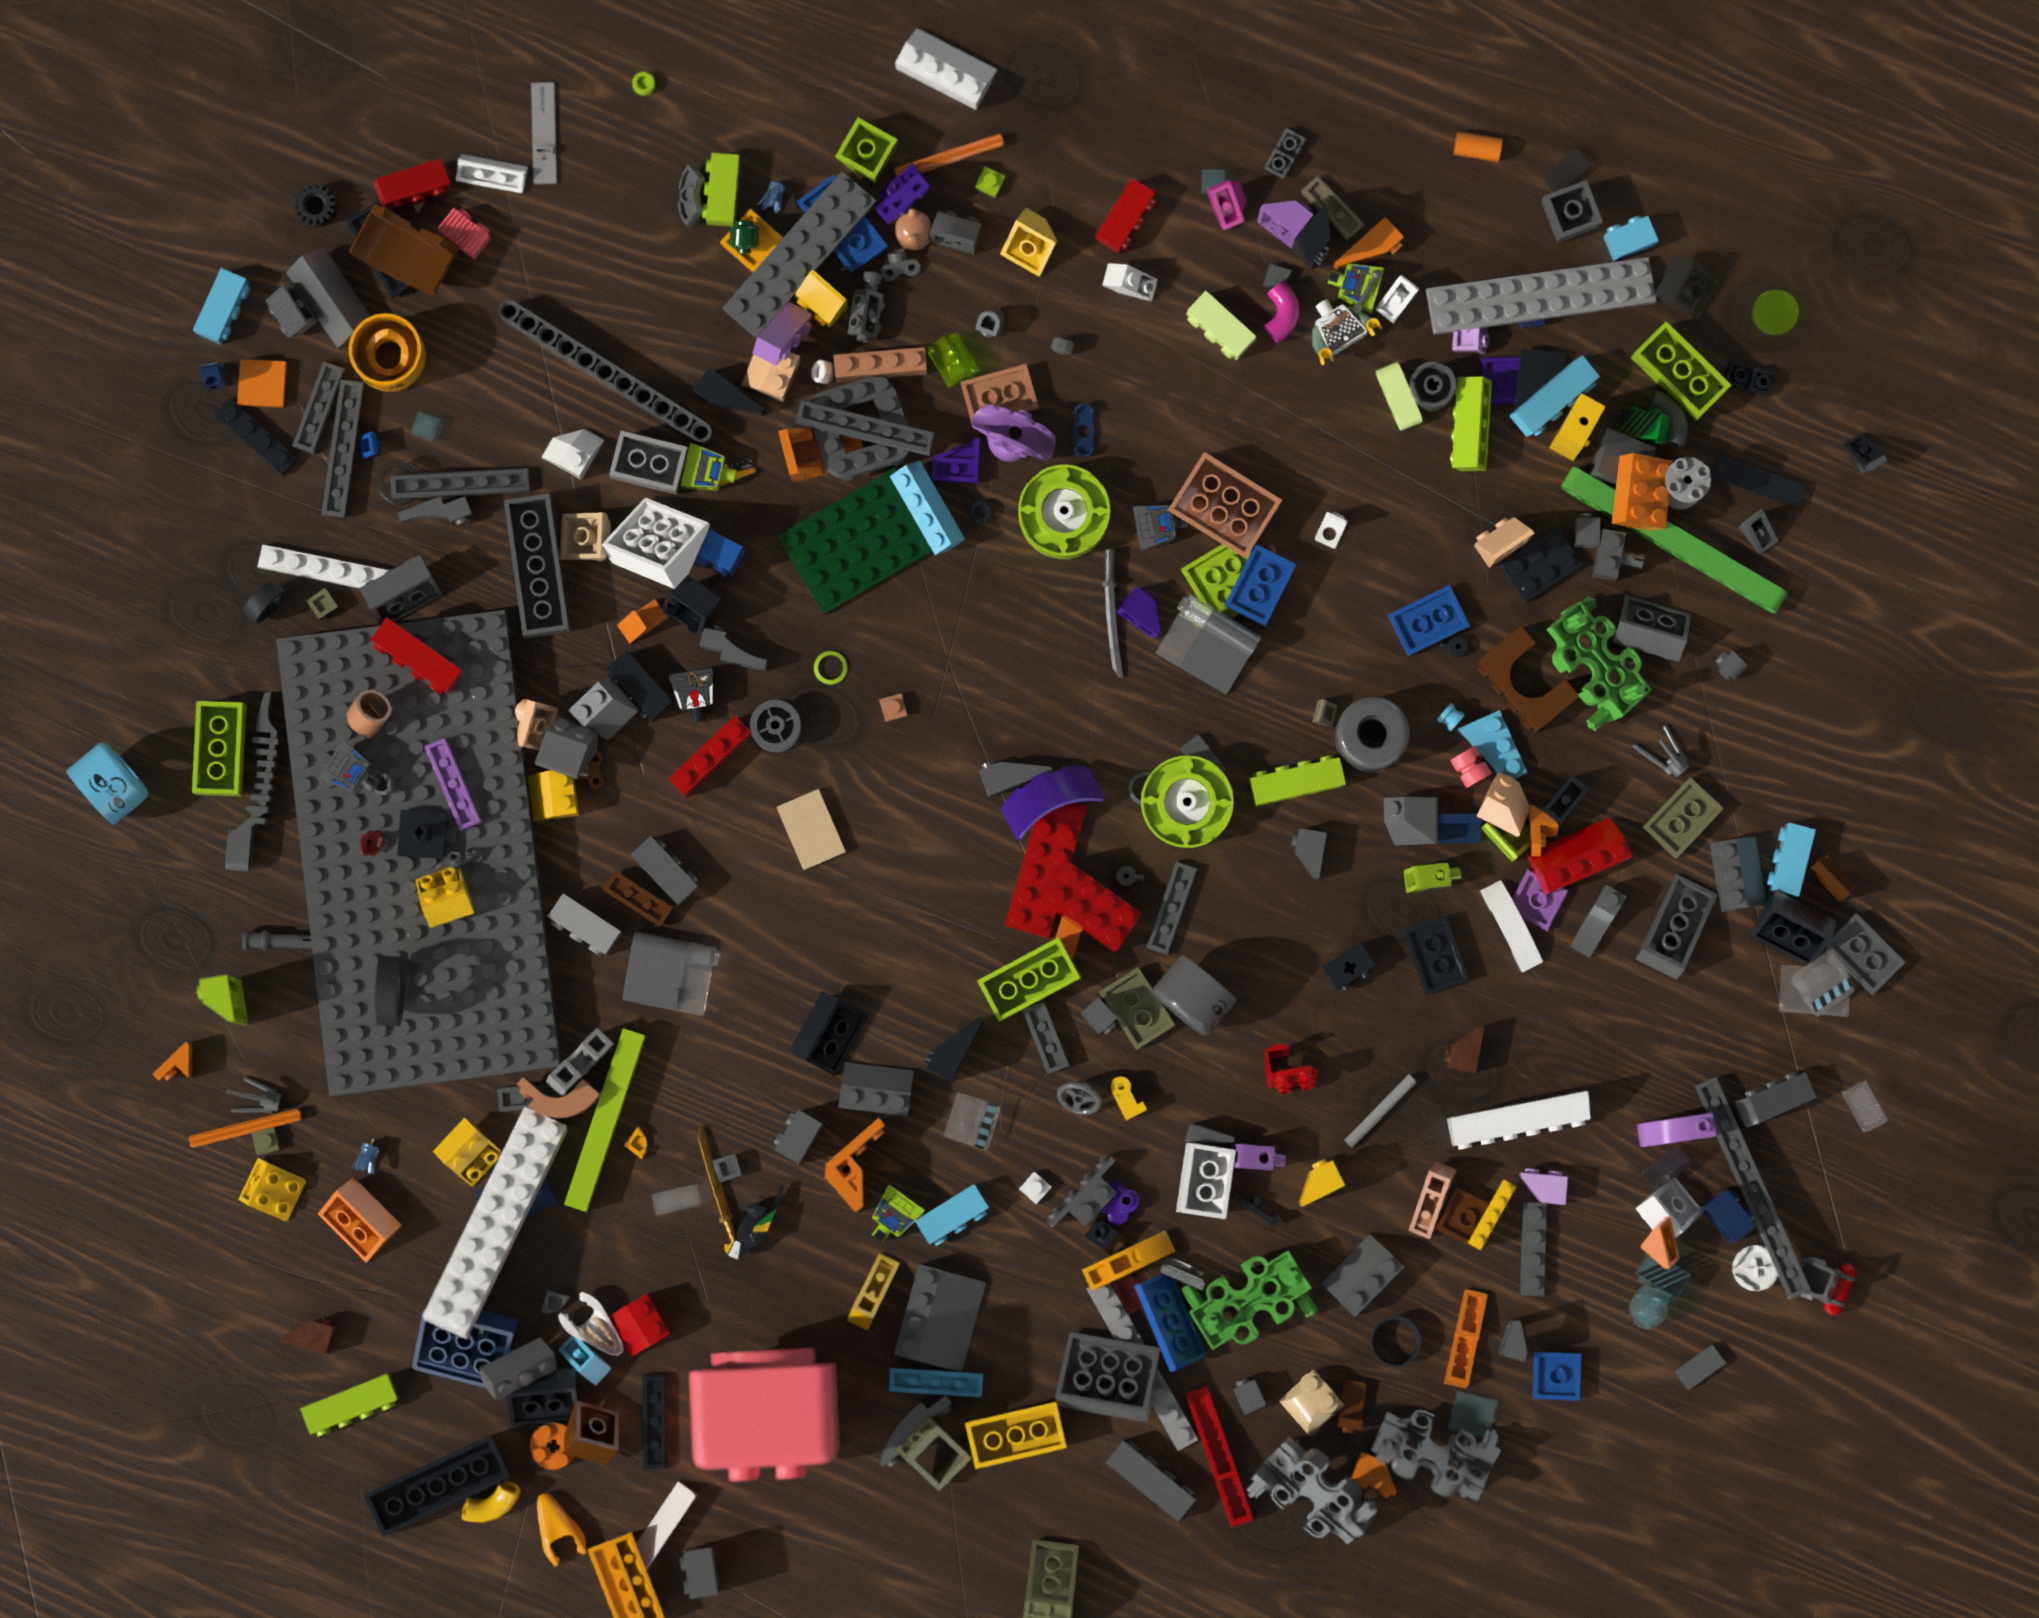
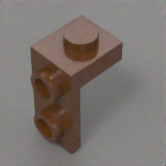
[1337,1380,1366,1434]

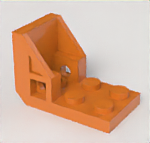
[778,427,863,482]
[825,1118,885,1213]

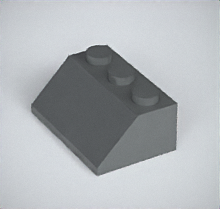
[359,555,443,625]
[1613,595,1691,662]
[1710,837,1767,912]
[839,1062,914,1117]
[1321,1234,1404,1317]

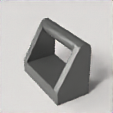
[1498,1320,1527,1362]

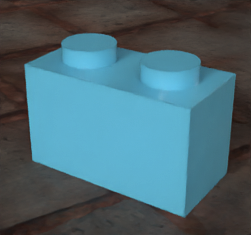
[1603,215,1659,262]

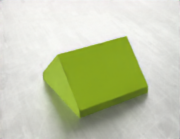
[1481,822,1531,862]

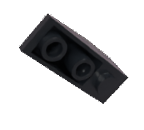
[692,368,765,416]

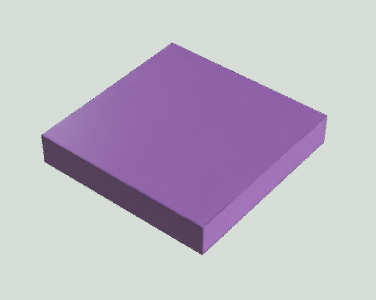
[1512,869,1569,931]

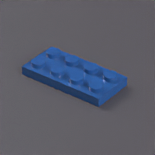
[797,175,888,275]
[1135,1270,1207,1372]

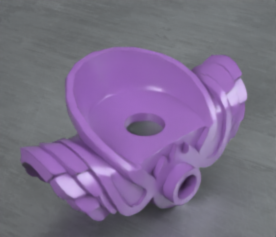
[972,405,1056,462]

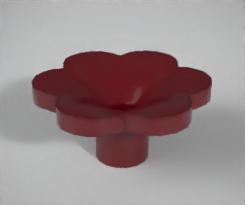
[359,830,385,856]

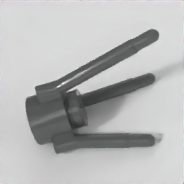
[1633,725,1690,777]
[226,1077,282,1114]

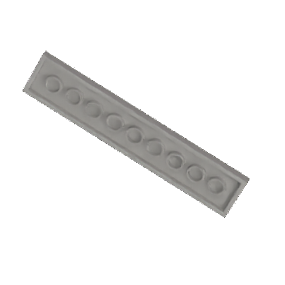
[1426,257,1656,335]

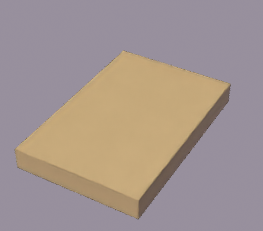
[776,789,846,870]

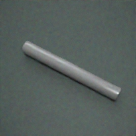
[1344,1074,1417,1148]

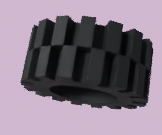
[294,184,337,228]

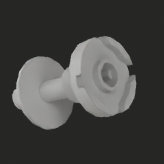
[1665,457,1711,510]

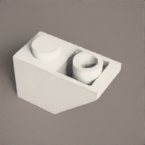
[1103,263,1158,301]

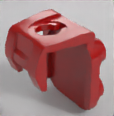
[1265,1044,1318,1094]

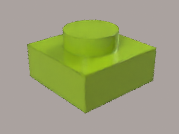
[975,167,1005,198]

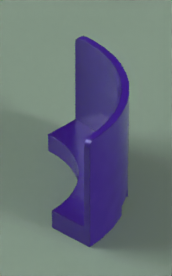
[1001,766,1105,840]

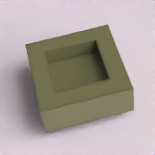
[306,588,339,620]
[252,1128,280,1155]

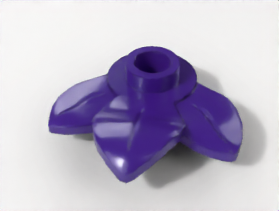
[1100,1180,1140,1227]

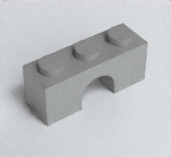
[545,1028,613,1097]

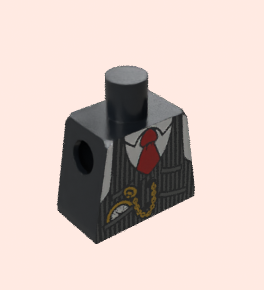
[669,668,714,723]

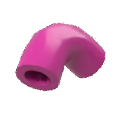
[1264,280,1300,343]

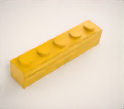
[1467,1180,1516,1250]

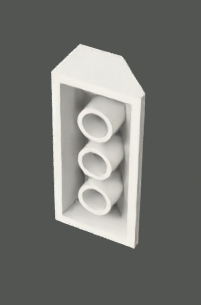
[895,28,997,110]

